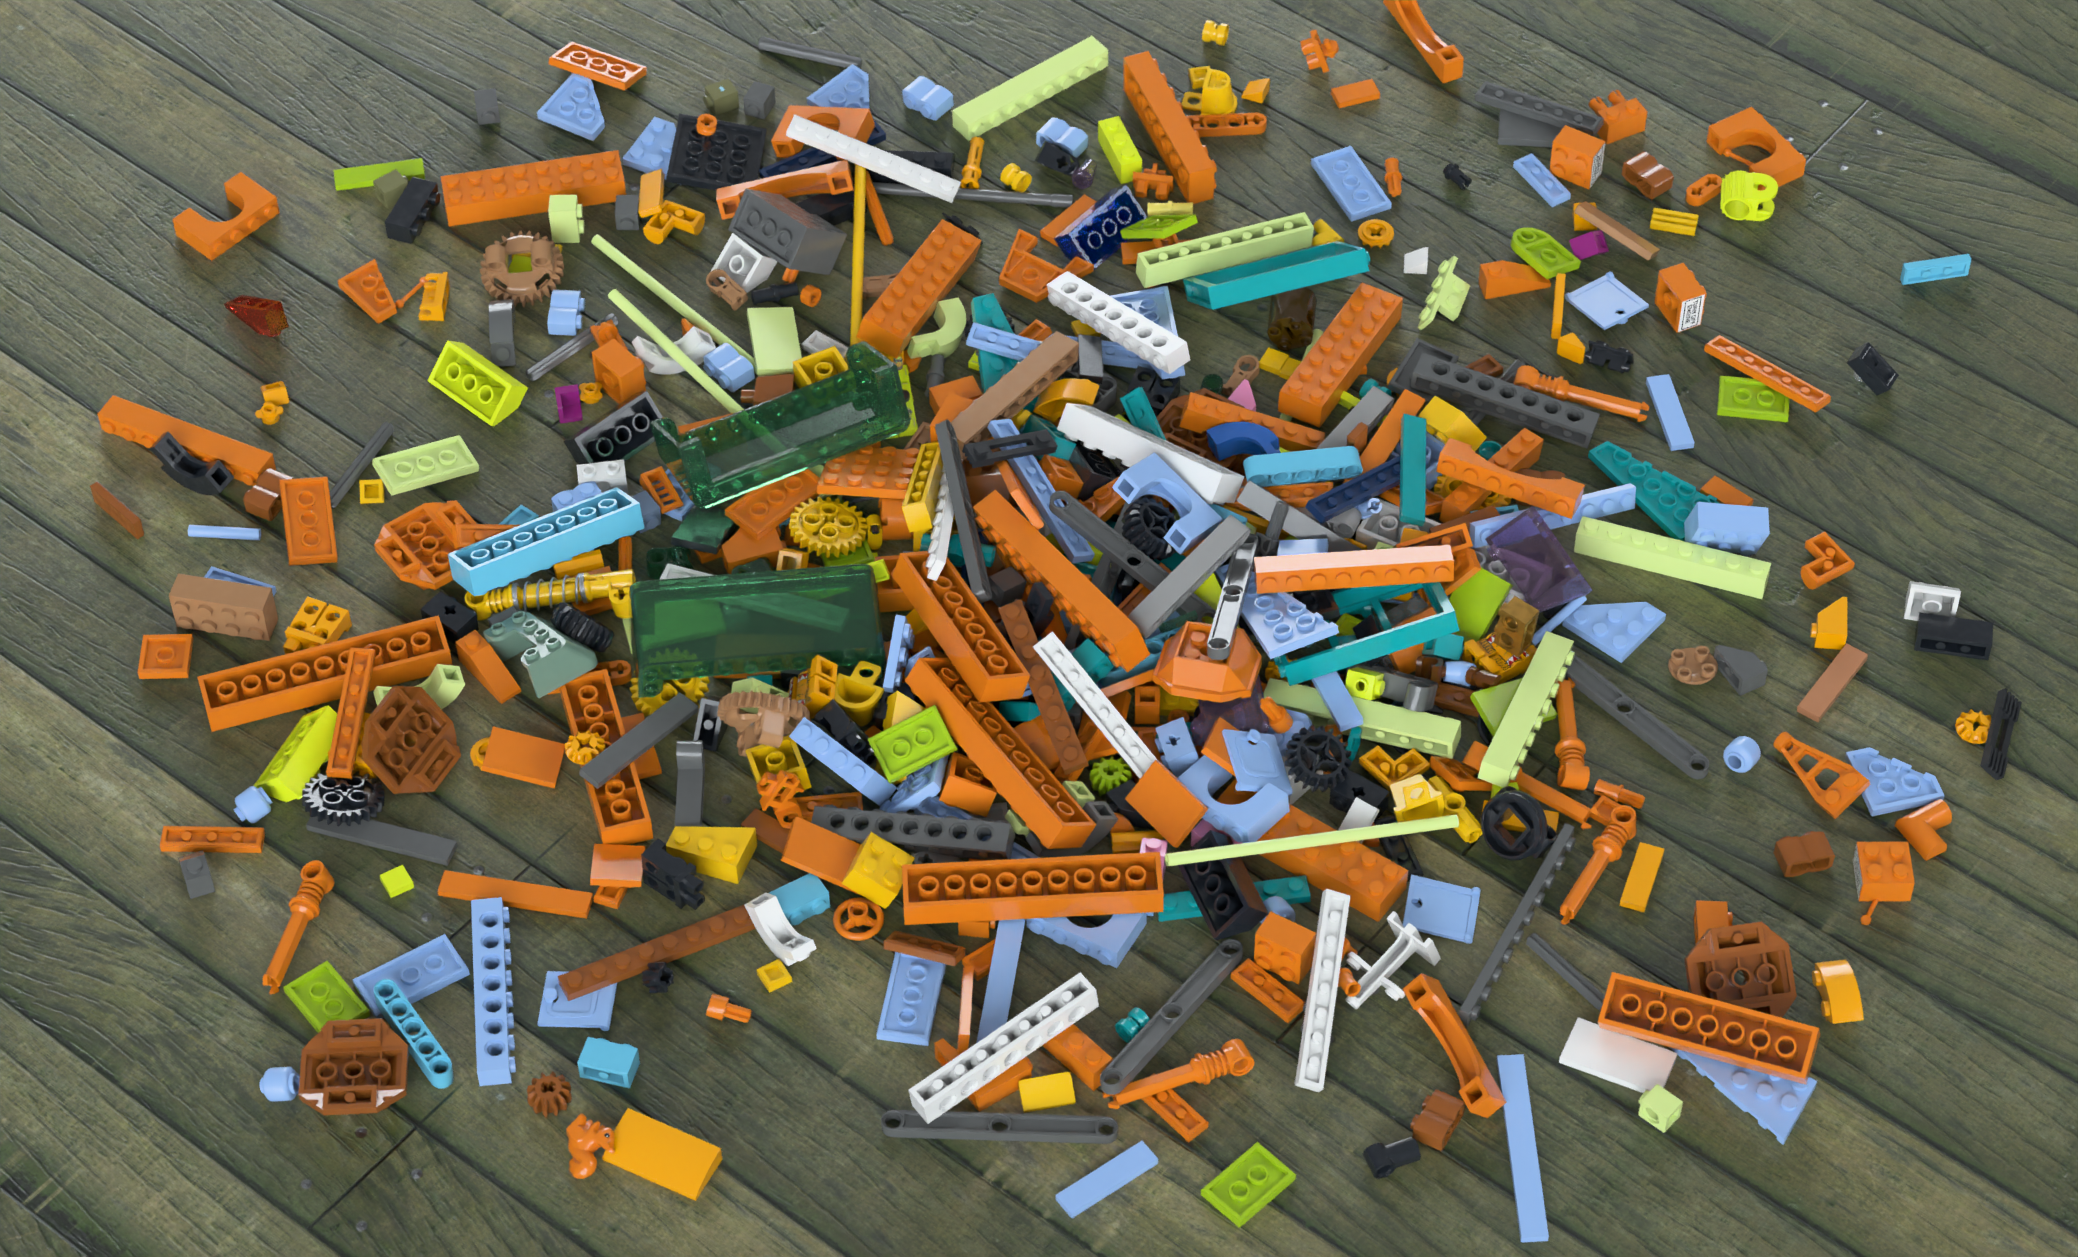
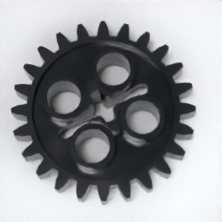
[302,771,385,826]

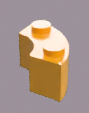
[1033,378,1100,422]
[1812,960,1864,1024]

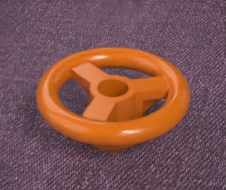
[833,897,884,941]

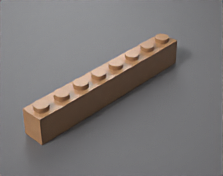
[951,331,1079,460]

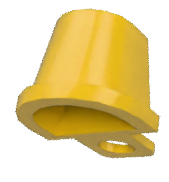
[1182,69,1237,115]
[834,661,884,727]
[1389,774,1444,822]

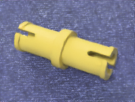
[1147,201,1193,217]

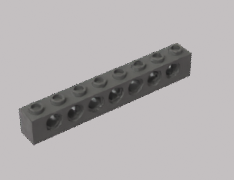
[1410,352,1600,449]
[811,805,1015,860]

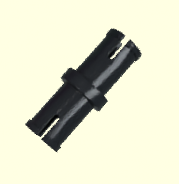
[751,281,799,305]

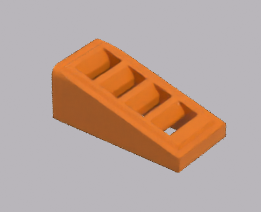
[639,466,683,514]

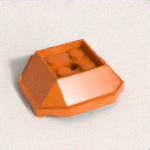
[374,500,477,590]
[1153,621,1262,703]

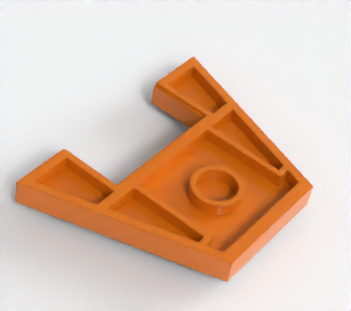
[999,229,1094,303]

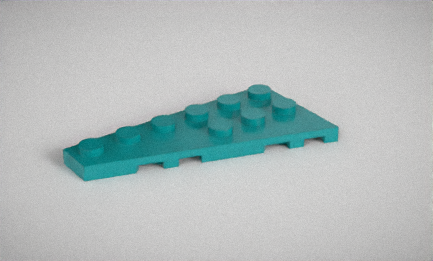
[971,293,1040,415]
[1588,441,1721,541]

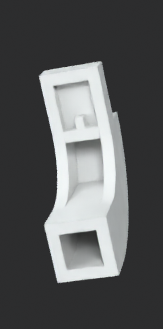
[632,326,716,375]
[745,893,817,966]

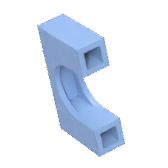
[1112,452,1223,555]
[789,717,897,806]
[1178,755,1290,843]
[1026,913,1147,968]

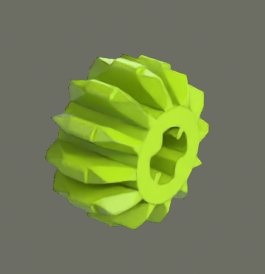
[1090,755,1132,797]

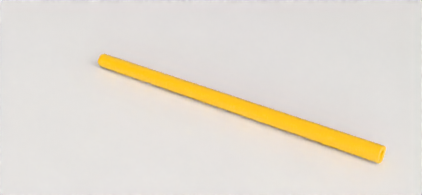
[850,164,866,349]

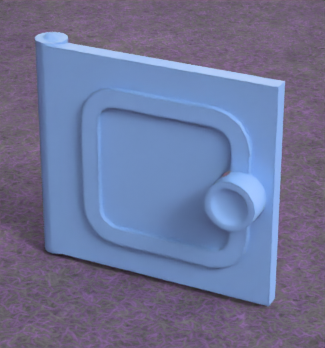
[1564,271,1649,330]
[1222,729,1293,796]
[1402,874,1481,944]
[538,971,617,1031]

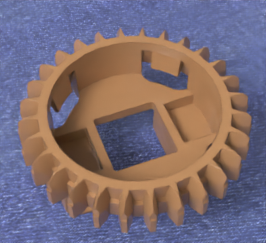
[480,231,564,307]
[717,690,810,757]

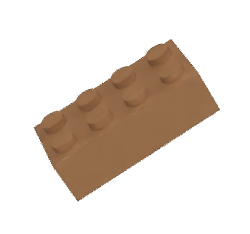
[169,574,278,641]

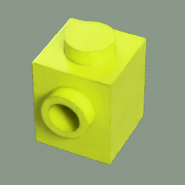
[1345,667,1385,700]

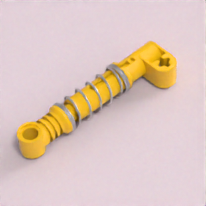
[464,569,638,620]

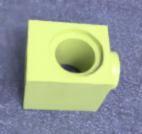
[1639,1084,1683,1133]

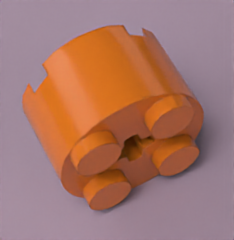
[878,498,914,541]

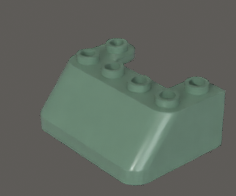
[483,611,598,698]

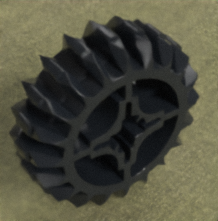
[1121,497,1177,561]
[550,602,615,652]
[1284,724,1352,793]

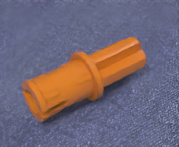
[1384,158,1402,197]
[1594,779,1645,809]

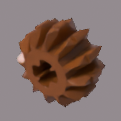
[527,1071,572,1117]

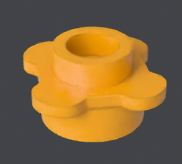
[579,382,603,404]
[255,401,284,425]

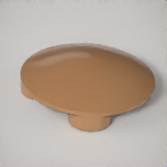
[1668,646,1718,685]

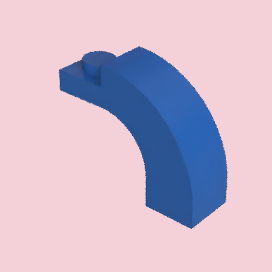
[1206,422,1281,461]

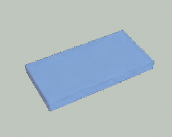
[1311,146,1392,222]
[353,934,470,1019]
[877,952,946,1046]

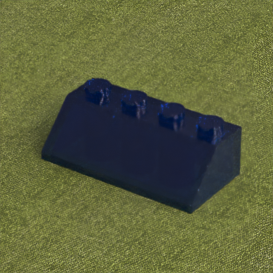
[1054,185,1147,270]

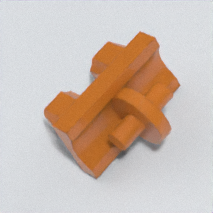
[1300,30,1339,73]
[1133,163,1174,200]
[590,320,626,347]

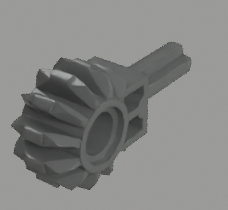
[1253,502,1289,569]

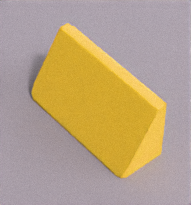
[1018,1072,1076,1113]

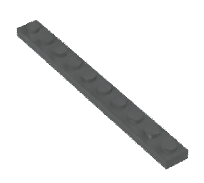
[1459,823,1576,1029]

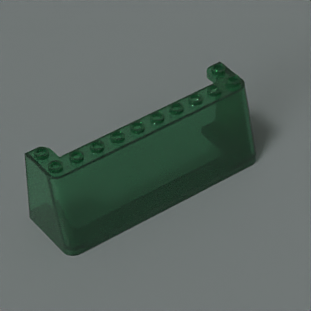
[650,341,910,509]
[629,564,885,698]

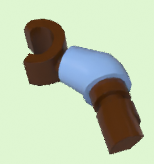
[1415,656,1502,689]

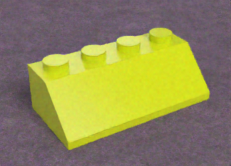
[427,340,528,427]
[254,705,337,802]

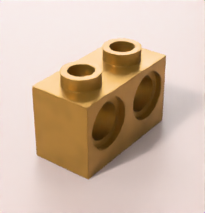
[1494,596,1539,657]

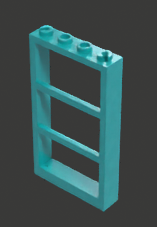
[1183,241,1370,310]
[1273,582,1460,686]

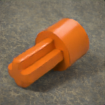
[1260,696,1293,734]
[706,993,751,1023]

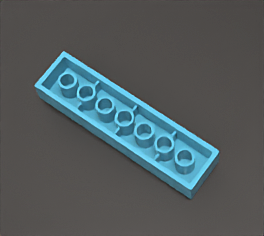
[448,487,644,596]

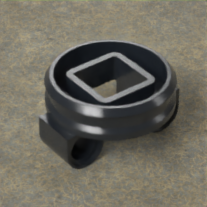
[1481,786,1557,861]

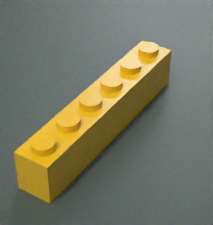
[902,441,944,533]

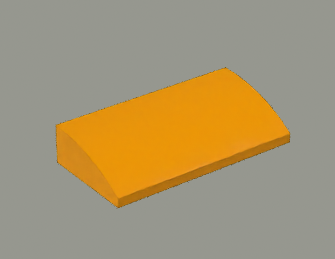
[602,1108,722,1201]

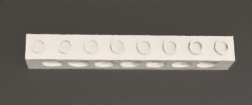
[1047,271,1190,374]
[909,972,1099,1124]

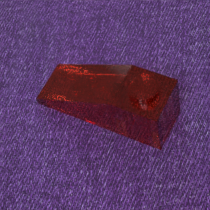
[224,295,289,337]

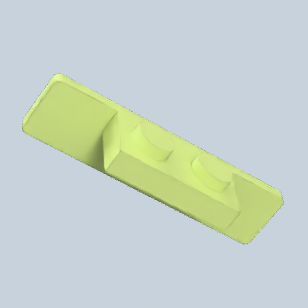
[1418,256,1470,330]

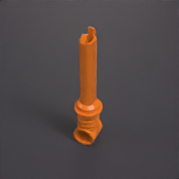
[1513,365,1649,422]
[1555,678,1590,791]
[1462,741,1599,829]
[1560,805,1637,925]
[263,860,335,994]
[1103,1039,1255,1109]

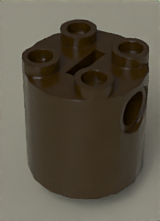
[1267,287,1317,351]

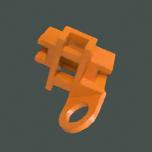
[756,770,804,829]

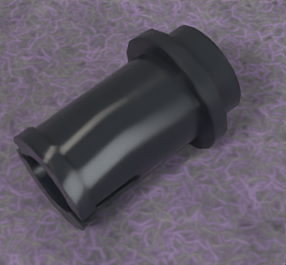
[1443,163,1472,190]

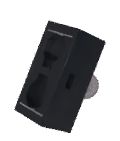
[1846,342,1899,396]

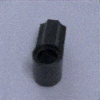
[1363,1137,1421,1179]

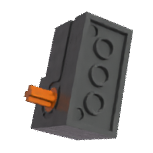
[728,189,847,283]

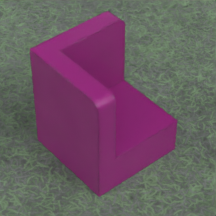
[1569,230,1609,260]
[555,384,583,424]

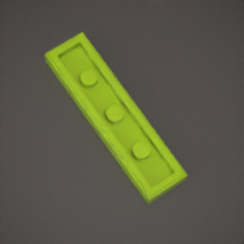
[334,158,425,191]

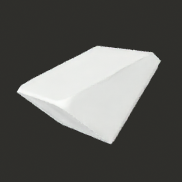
[1404,247,1428,274]

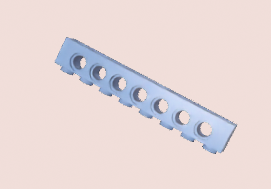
[471,897,516,1086]

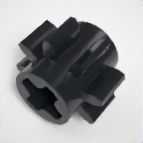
[642,962,674,993]

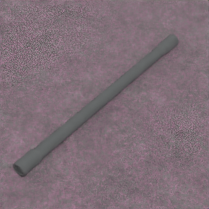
[854,180,1073,208]

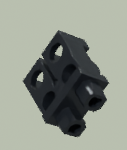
[1122,366,1180,423]
[815,699,877,766]
[641,839,705,910]

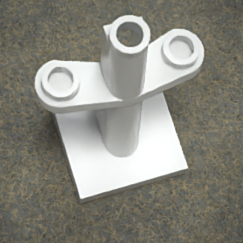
[1345,911,1441,1009]

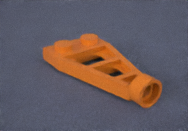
[1773,732,1871,819]

